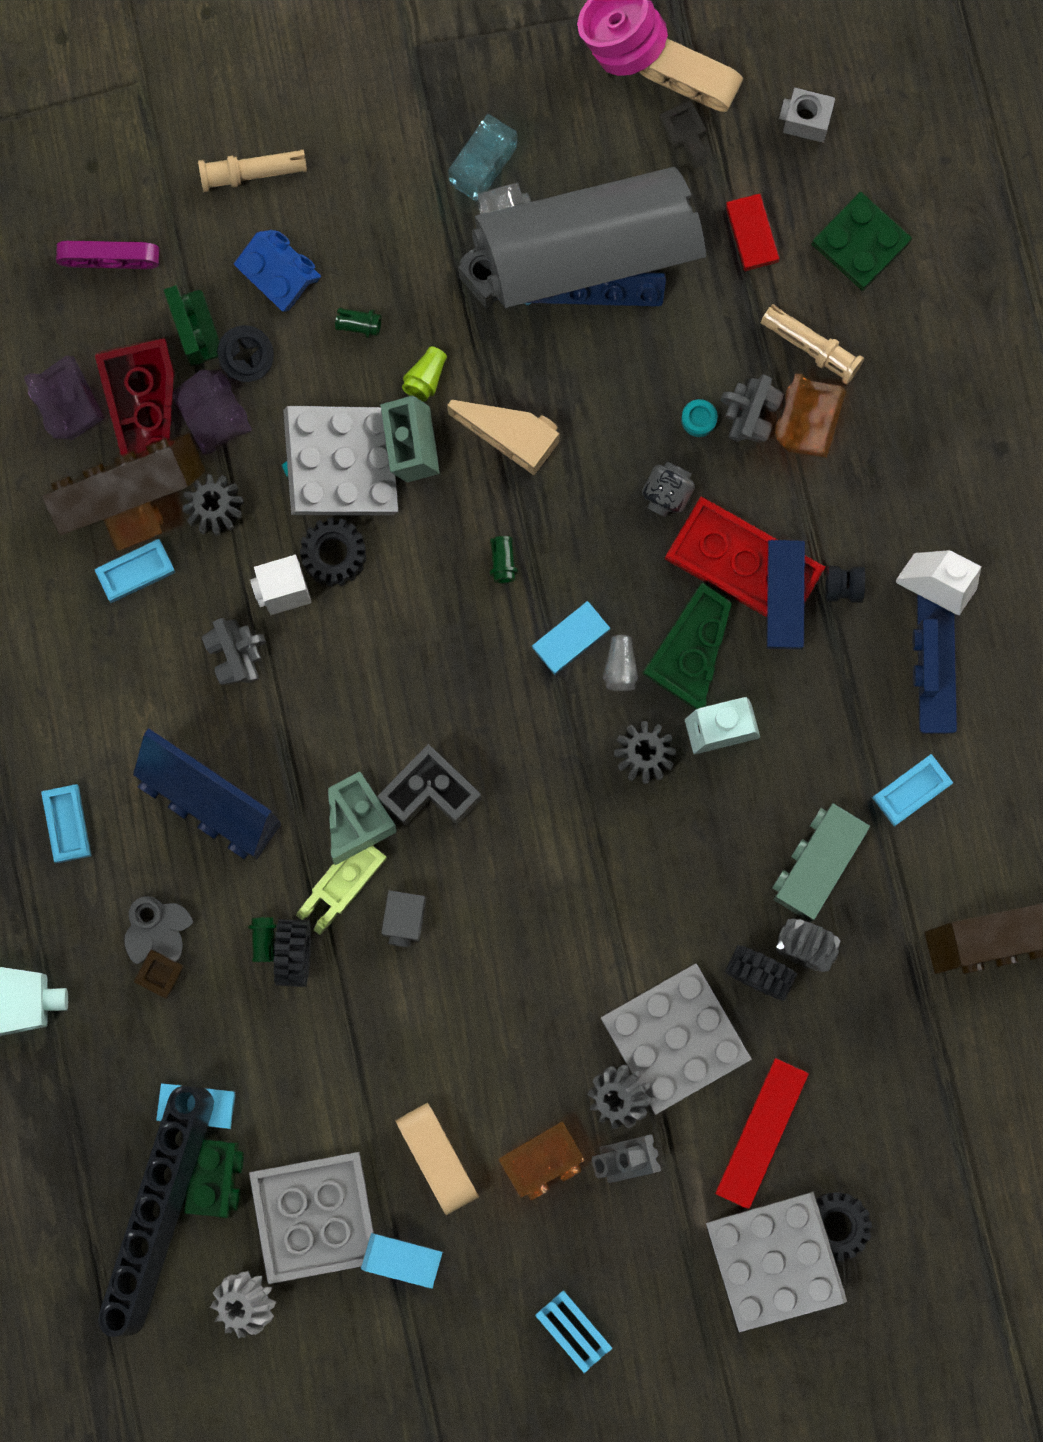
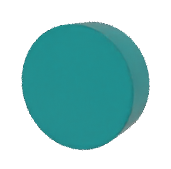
[681,399,718,437]

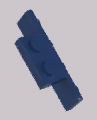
[527,273,666,306]
[912,594,957,734]

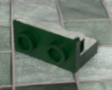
[163,285,220,367]
[185,1140,244,1218]

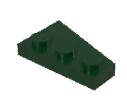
[641,583,732,710]

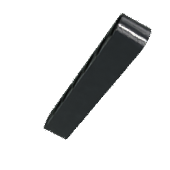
[98,1086,214,1337]

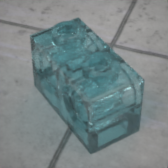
[448,113,518,203]

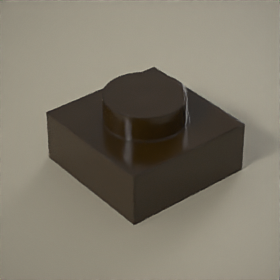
[134,949,185,999]

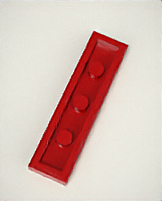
[715,1058,809,1209]

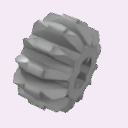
[210,1271,277,1338]

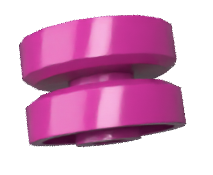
[577,0,668,76]

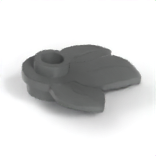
[124,896,193,964]

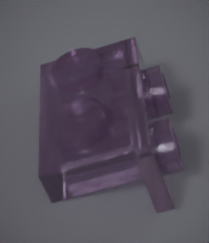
[24,356,105,440]
[172,370,252,454]

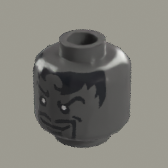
[642,461,695,517]

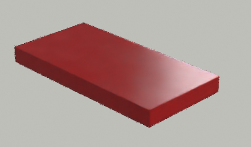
[665,496,825,617]

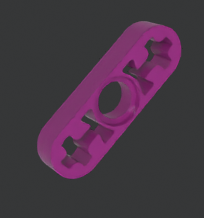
[56,241,159,269]

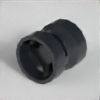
[825,565,865,603]

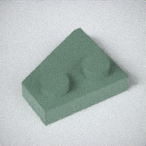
[328,771,397,865]

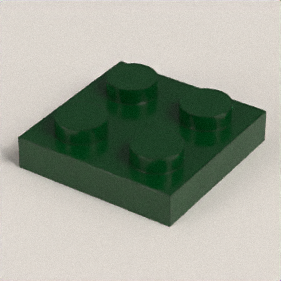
[811,191,912,291]

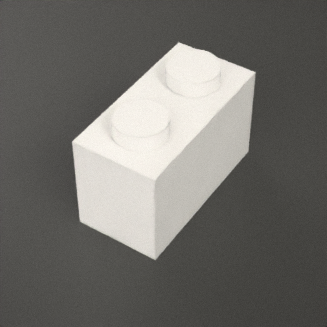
[250,555,312,615]

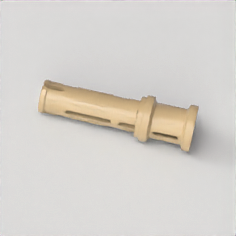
[198,149,307,193]
[760,304,864,385]

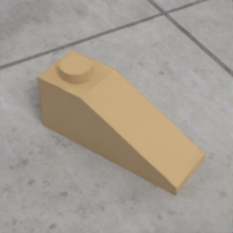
[447,400,560,475]

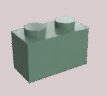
[380,395,440,483]

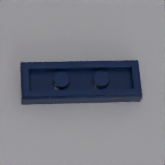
[766,540,805,650]

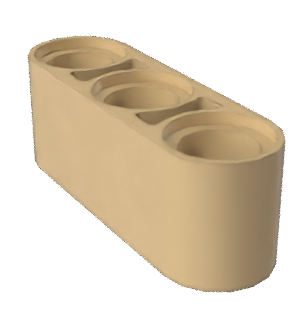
[639,39,743,112]
[395,1102,479,1216]

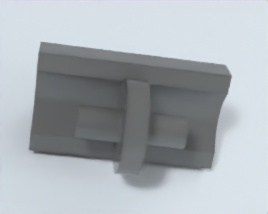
[720,374,784,443]
[202,618,266,685]
[592,1134,661,1183]

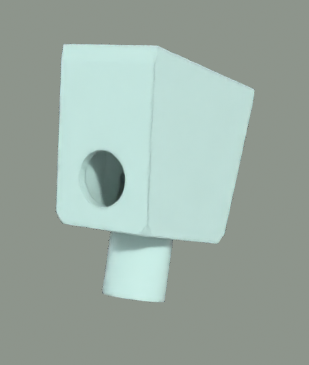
[685,697,760,755]
[0,967,68,1036]

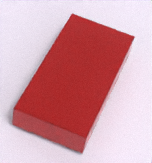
[726,193,779,271]

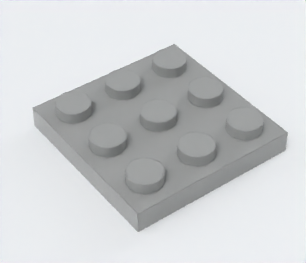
[283,406,398,515]
[601,963,752,1115]
[249,1152,374,1284]
[706,1192,847,1332]

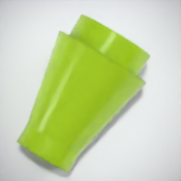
[402,346,447,402]

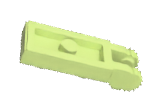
[296,845,387,935]

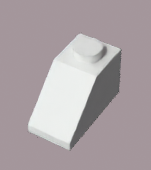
[896,550,981,615]

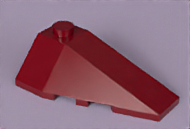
[95,338,174,455]

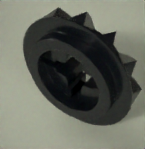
[216,325,274,383]

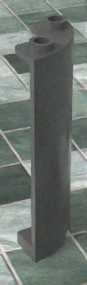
[472,167,706,308]

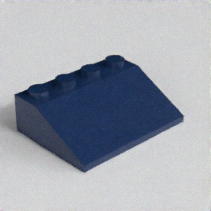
[133,728,281,860]

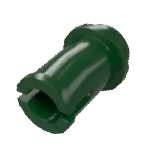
[335,307,382,338]
[490,536,519,584]
[248,917,277,962]

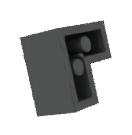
[377,744,482,827]

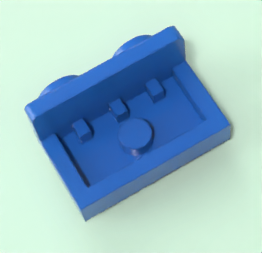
[234,230,321,312]

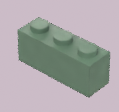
[772,803,870,922]

